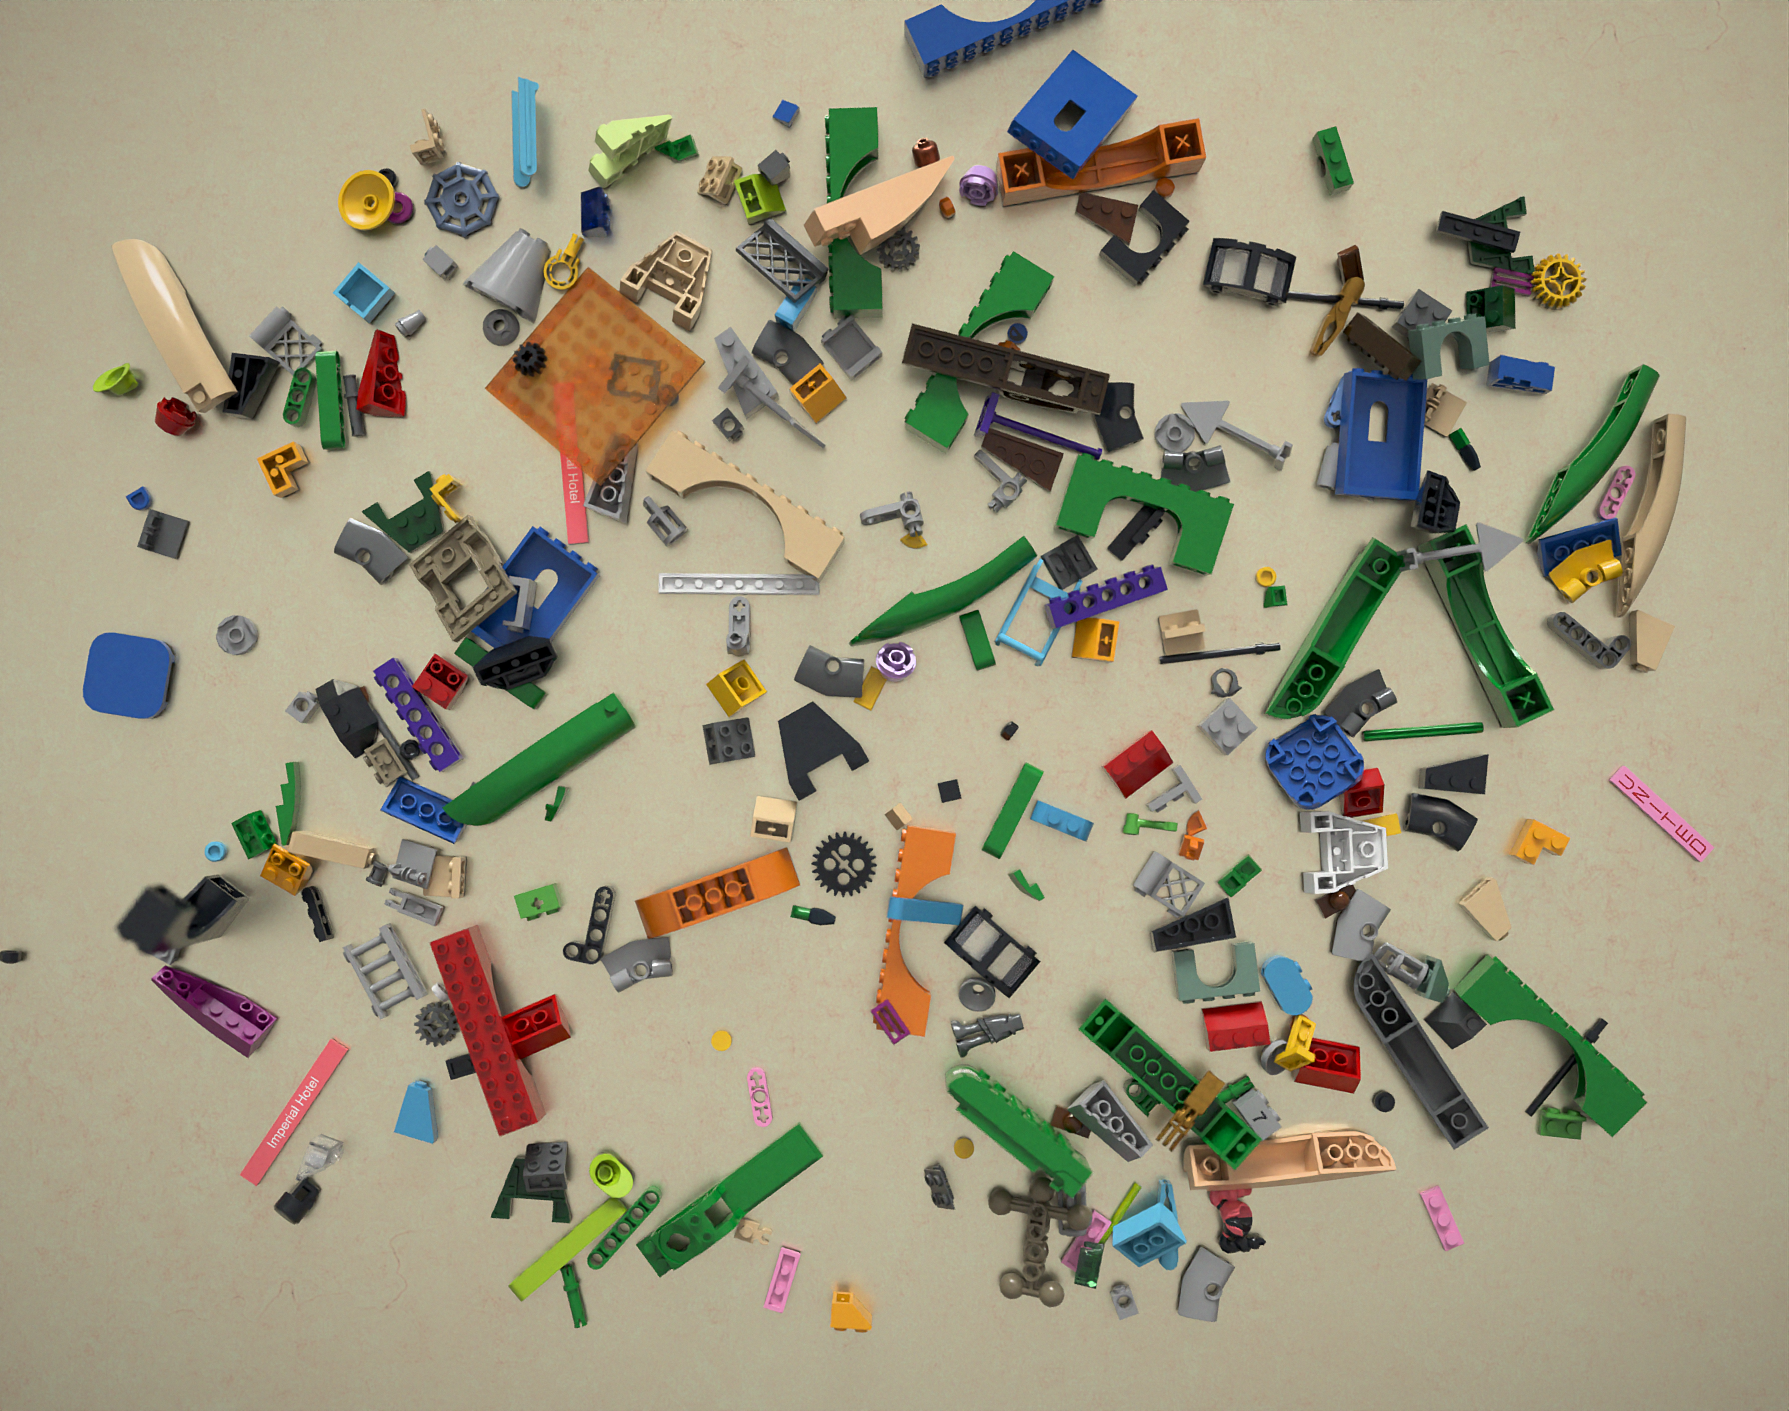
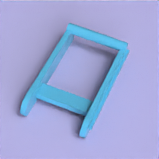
[511,77,539,187]
[995,559,1083,666]

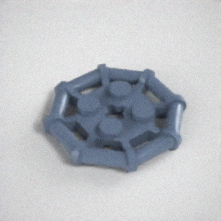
[424,162,500,237]

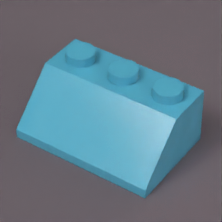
[1112,1202,1186,1267]

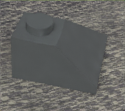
[1424,992,1487,1050]

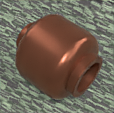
[912,138,940,168]

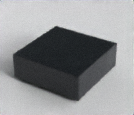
[937,779,962,803]

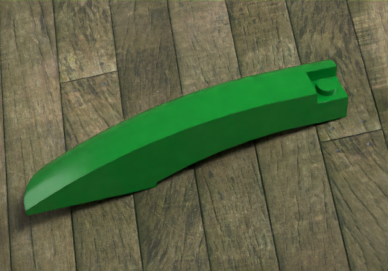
[1525,364,1660,544]
[848,536,1037,647]
[1266,537,1405,719]

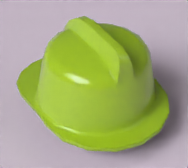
[93,363,138,395]
[589,1154,633,1198]

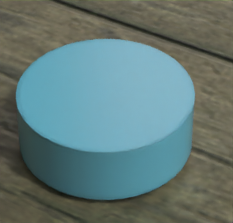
[205,841,227,862]

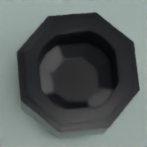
[1000,721,1019,741]
[399,739,420,760]
[0,950,22,964]

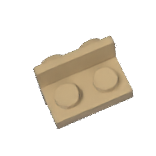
[697,156,743,204]
[1159,609,1206,656]

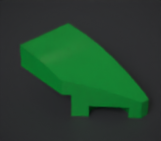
[655,134,699,162]
[545,786,569,822]
[1008,869,1045,901]

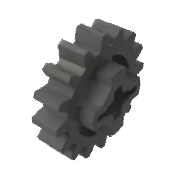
[877,227,920,271]
[414,1002,459,1047]

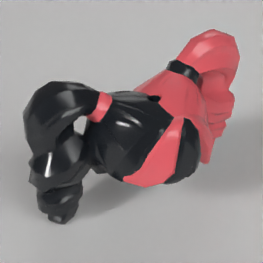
[1209,1188,1266,1254]

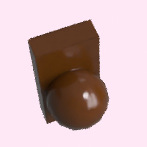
[1336,245,1364,286]
[1315,884,1356,919]
[1050,1105,1091,1138]

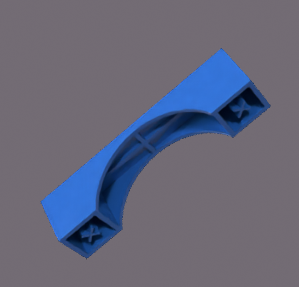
[904,0,1103,77]

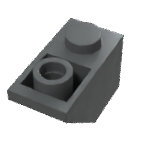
[758,150,790,186]

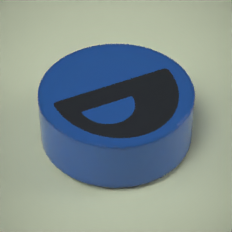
[1007,323,1028,344]

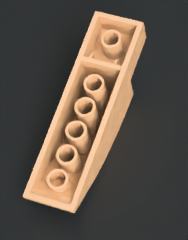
[804,156,955,255]

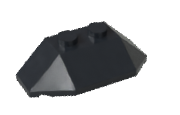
[1411,470,1460,534]
[473,636,558,690]
[316,679,379,759]

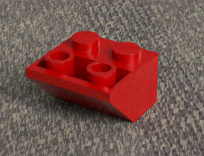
[412,653,469,710]

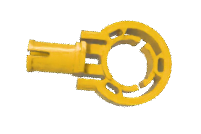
[544,233,585,290]

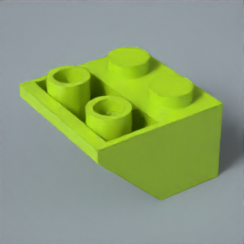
[734,174,786,224]

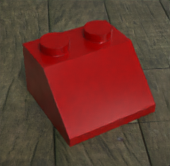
[1339,768,1385,818]

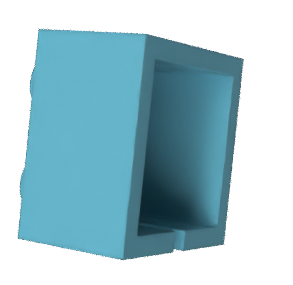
[333,262,395,324]

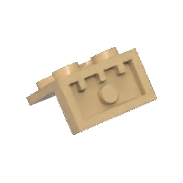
[410,108,445,165]
[423,856,466,899]

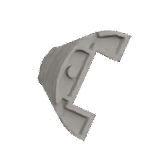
[463,228,551,323]

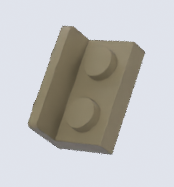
[363,738,407,787]

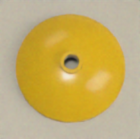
[338,170,395,230]

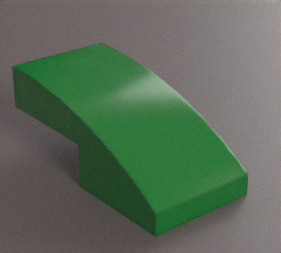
[1218,854,1262,897]

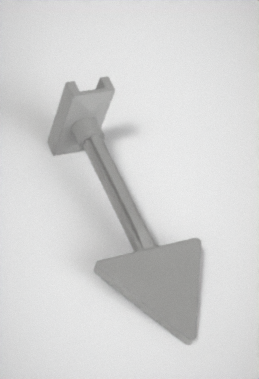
[718,355,826,448]
[1181,401,1293,471]
[1397,523,1523,572]

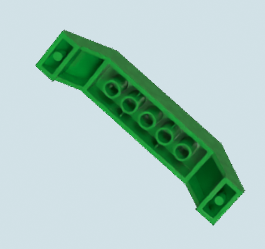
[1078,998,1262,1170]

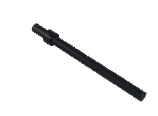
[1287,291,1404,310]
[1159,642,1281,664]
[1525,1018,1608,1117]

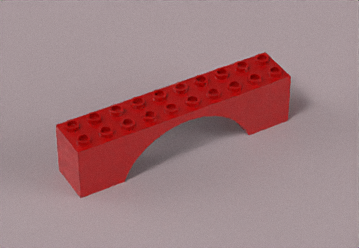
[429,925,546,1137]

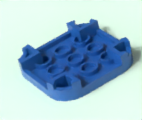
[83,632,175,719]
[1266,714,1364,810]

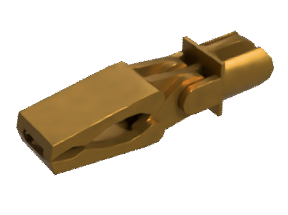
[1310,277,1365,357]
[1156,1070,1225,1152]

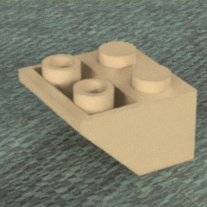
[750,796,797,843]

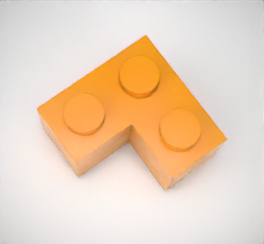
[257,441,308,498]
[1509,819,1570,865]

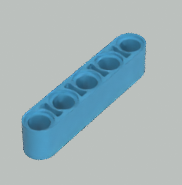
[887,897,964,925]

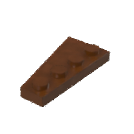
[981,428,1064,492]

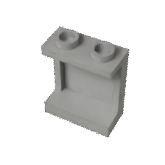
[821,315,883,381]
[502,576,537,633]

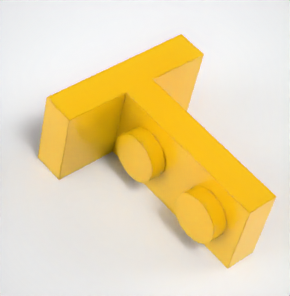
[1274,1014,1316,1072]

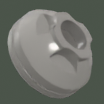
[483,309,520,346]
[959,977,996,1012]
[1261,1040,1287,1075]

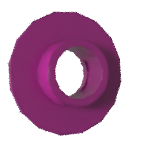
[387,192,413,224]

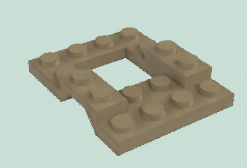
[409,515,517,643]

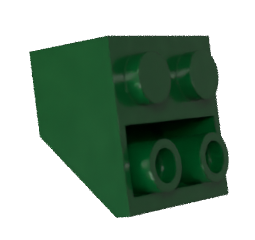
[1466,285,1516,332]

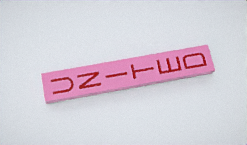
[1609,766,1715,862]

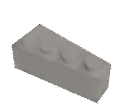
[714,327,779,419]
[583,431,638,524]
[1067,1080,1153,1162]

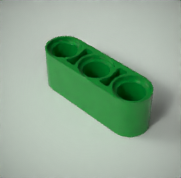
[283,367,317,427]
[959,610,996,671]

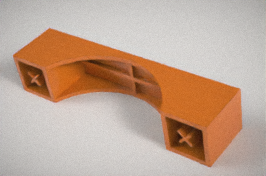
[996,118,1206,206]
[873,825,956,1037]

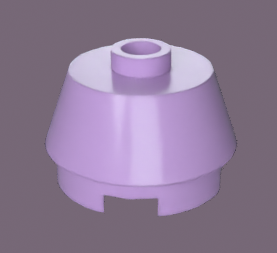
[959,165,998,206]
[876,642,916,682]

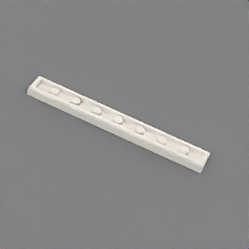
[659,573,820,595]

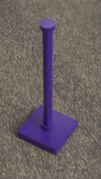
[974,392,1102,460]

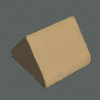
[885,803,912,830]

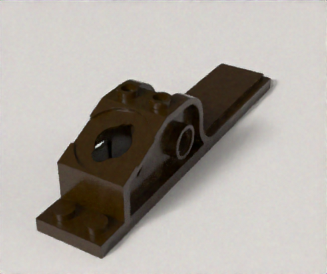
[902,323,1110,415]

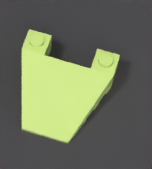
[588,115,672,189]

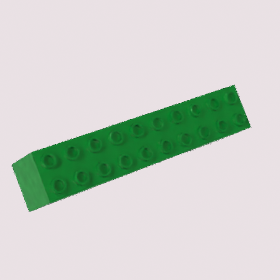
[825,107,883,319]
[904,251,1055,454]
[1417,524,1554,728]
[1454,954,1647,1137]

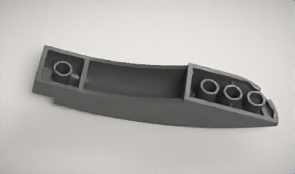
[1354,953,1489,1150]

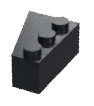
[223,353,280,419]
[1418,754,1489,795]

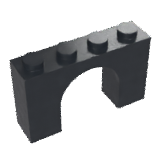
[1099,190,1190,286]

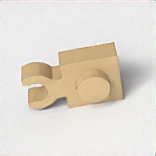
[734,1217,772,1245]

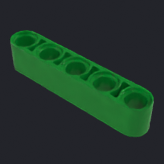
[315,351,345,450]
[454,637,546,710]
[982,762,1044,859]
[587,1186,662,1270]

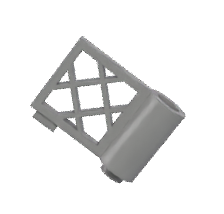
[249,306,323,375]
[1316,443,1374,502]
[1133,851,1205,918]

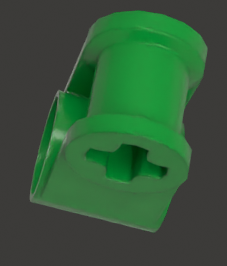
[1123,1078,1161,1117]

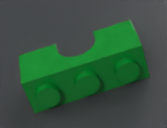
[1312,126,1354,195]

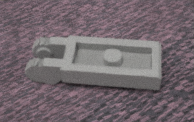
[384,888,444,926]

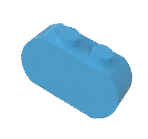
[1030,801,1094,842]
[1261,955,1313,1015]

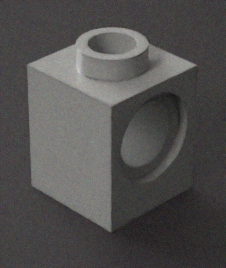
[423,245,458,280]
[285,691,320,723]
[1110,1285,1139,1320]

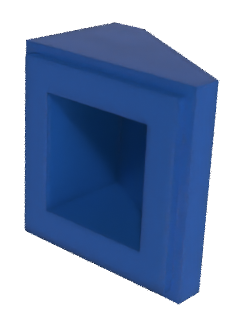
[772,100,800,128]

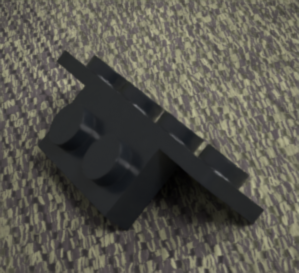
[1107,505,1164,561]

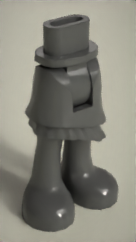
[951,1014,1024,1058]

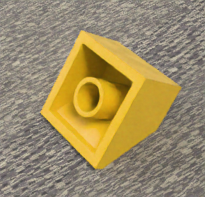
[706,659,767,717]

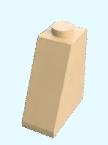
[1629,610,1675,673]
[1459,877,1512,941]

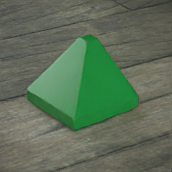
[1264,585,1288,608]

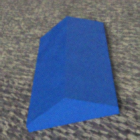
[1537,518,1622,577]
[380,777,466,844]

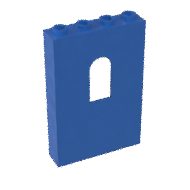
[1007,50,1138,179]
[1335,368,1428,501]
[471,526,600,649]

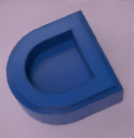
[125,486,152,511]

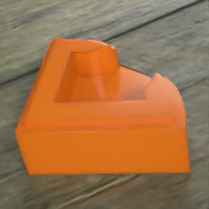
[1186,810,1207,836]

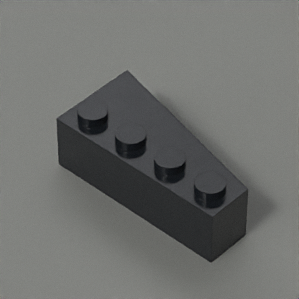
[1150,898,1236,953]

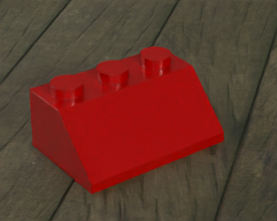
[1101,730,1174,799]
[502,994,571,1060]
[1201,1001,1271,1052]
[1294,1038,1361,1094]

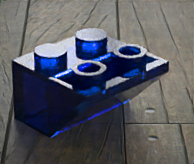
[581,187,611,238]

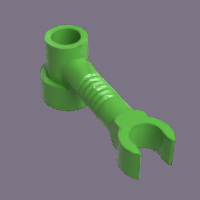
[1123,813,1178,835]

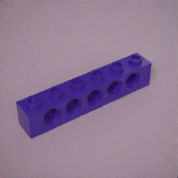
[1044,564,1168,628]
[373,658,464,772]

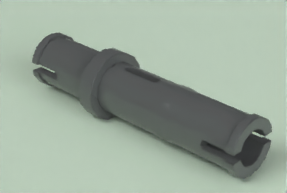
[343,374,365,437]

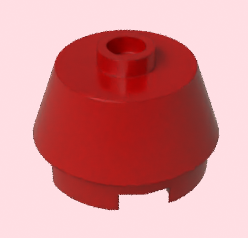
[155,397,197,436]

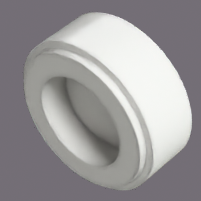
[432,982,449,1002]

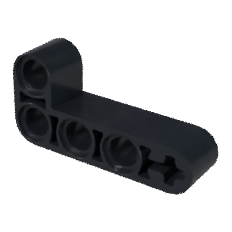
[563,885,616,964]

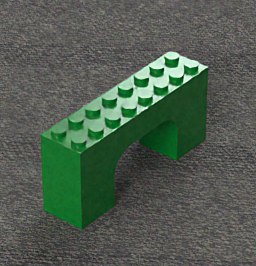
[1054,453,1234,576]

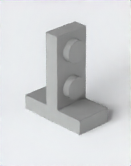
[1146,765,1202,813]

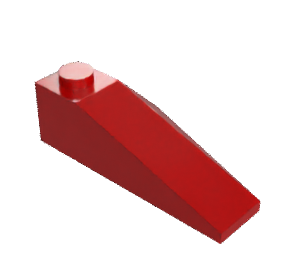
[356,329,406,417]

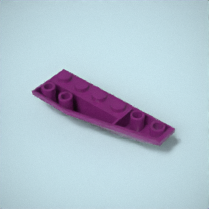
[151,965,277,1058]

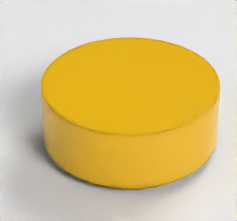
[1255,567,1277,587]
[711,1030,732,1051]
[954,1137,974,1159]

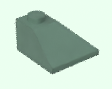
[1415,955,1450,1003]

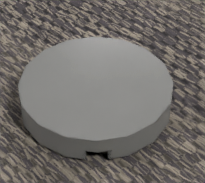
[1154,413,1195,452]
[216,615,258,655]

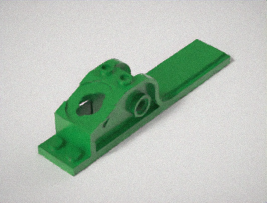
[636,1122,823,1277]

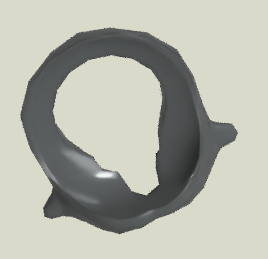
[1211,668,1242,698]

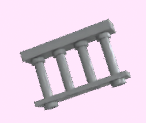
[343,923,428,1020]

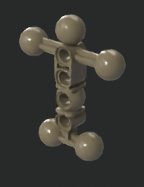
[988,1177,1093,1307]

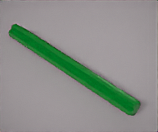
[1363,722,1484,742]

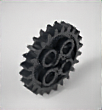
[811,831,877,897]

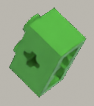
[514,883,563,921]

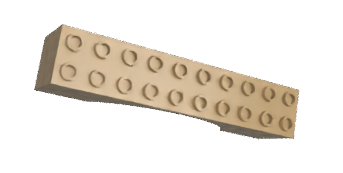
[646,430,845,583]

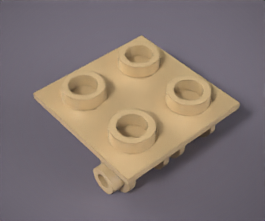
[1424,383,1467,437]

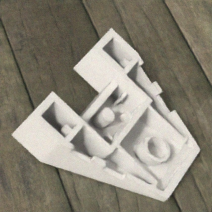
[1300,811,1388,894]

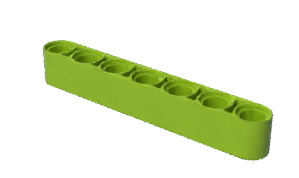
[508,1197,628,1302]

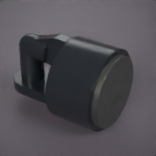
[274,1174,319,1225]

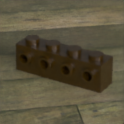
[1343,312,1421,381]

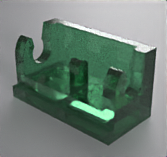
[1074,1241,1105,1289]

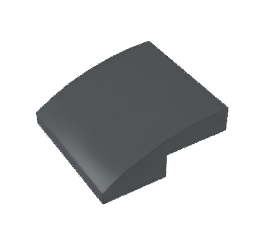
[1040,535,1098,590]

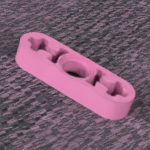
[1596,465,1635,520]
[747,1067,773,1127]

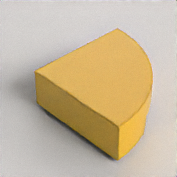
[900,531,928,549]

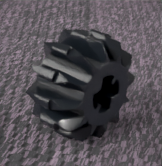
[512,342,548,377]

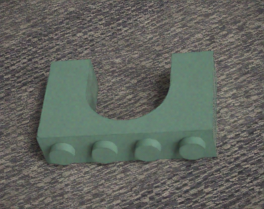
[1408,314,1490,379]
[1171,941,1260,1004]

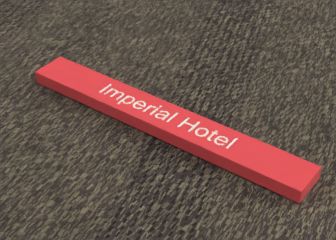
[554,383,589,545]
[240,1039,349,1186]

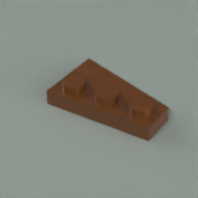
[1075,192,1139,245]

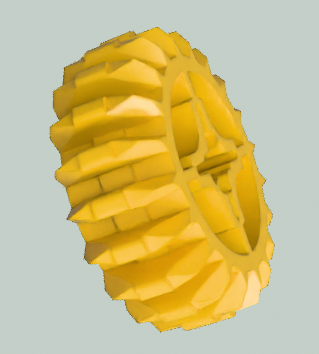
[1530,253,1587,309]

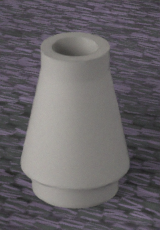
[395,310,426,337]

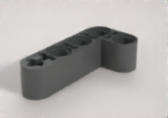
[1547,612,1631,670]

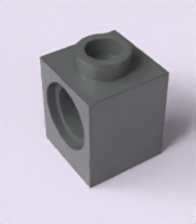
[712,408,744,441]

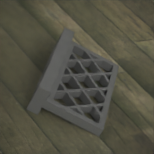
[736,217,829,303]

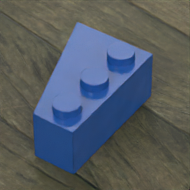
[1486,355,1555,394]

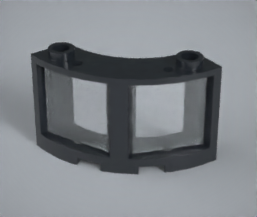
[1203,238,1296,306]
[944,906,1041,998]

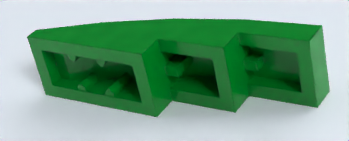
[276,762,301,846]

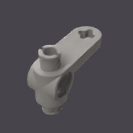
[974,449,1027,513]
[860,492,924,537]
[726,596,750,657]

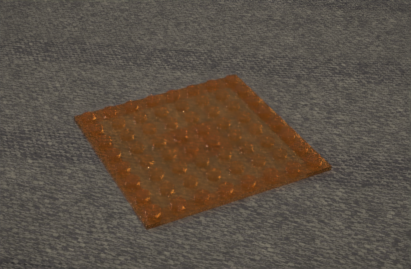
[485,267,705,486]

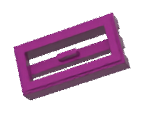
[1490,268,1534,296]
[870,999,911,1045]

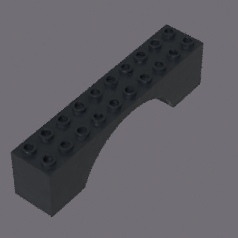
[114,874,250,956]

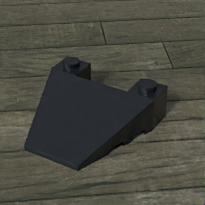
[778,701,870,801]

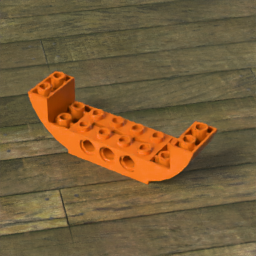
[635,847,800,939]

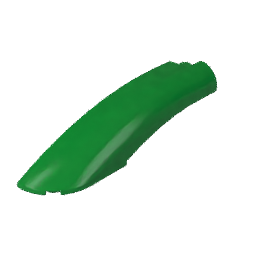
[442,692,635,826]

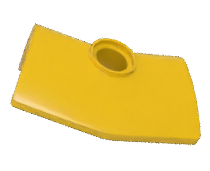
[1548,540,1623,603]

